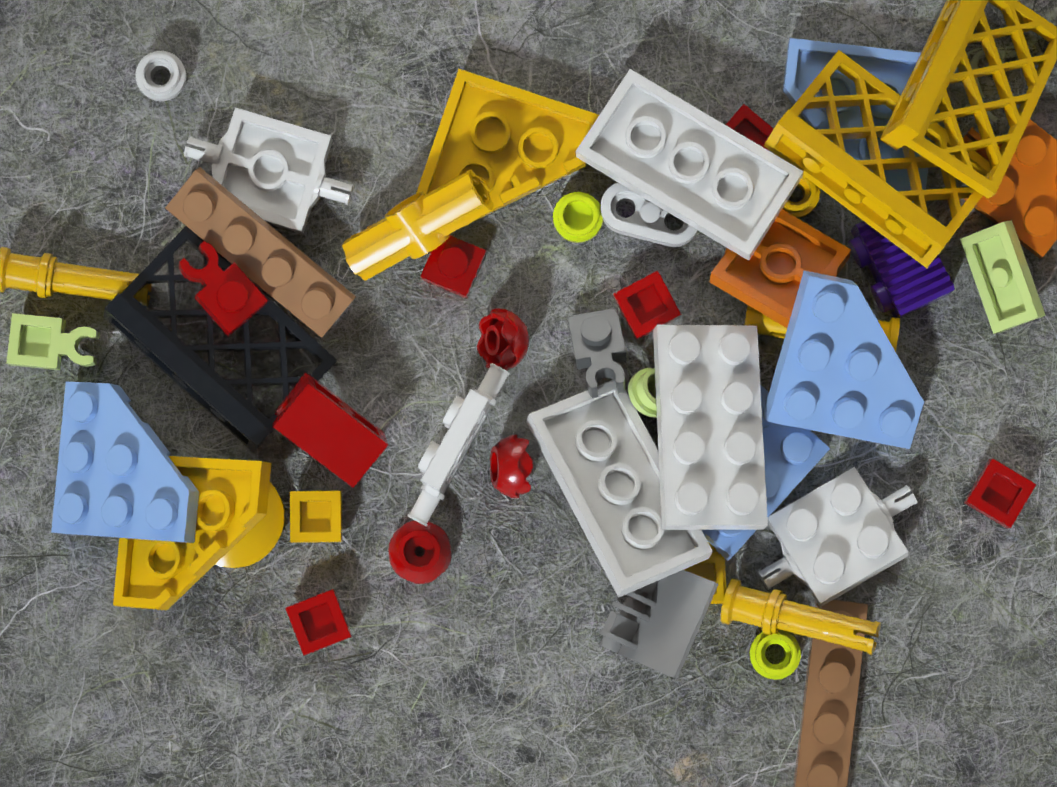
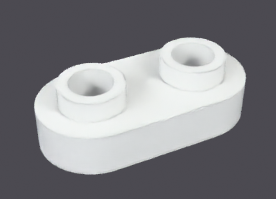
[600,183,697,247]

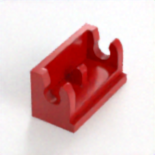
[272,372,388,488]

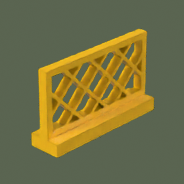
[880,0,1057,199]
[764,50,991,268]

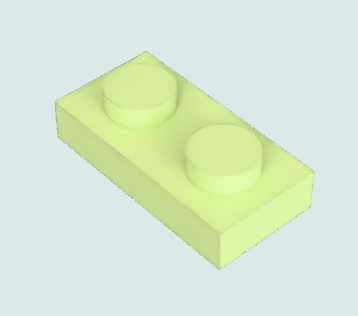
[960,220,1046,334]

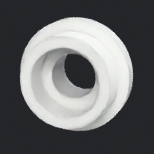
[136,51,186,101]

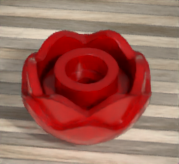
[477,308,529,371]
[490,434,533,499]
[388,520,452,584]

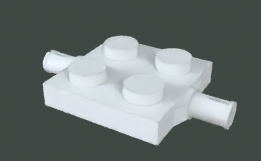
[184,107,354,234]
[408,363,510,526]
[757,467,917,607]

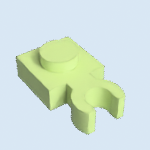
[6,313,100,370]

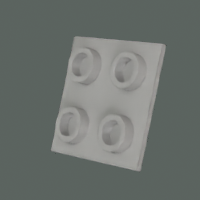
[599,570,718,679]

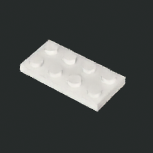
[576,69,803,261]
[653,325,768,530]
[526,380,713,598]

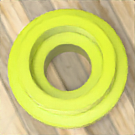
[749,630,801,680]

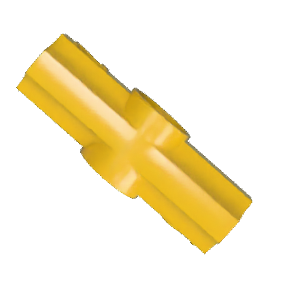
[342,169,494,281]

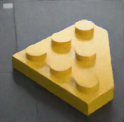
[416,69,599,229]
[113,456,271,610]

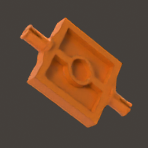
[963,119,1057,259]
[710,209,851,328]

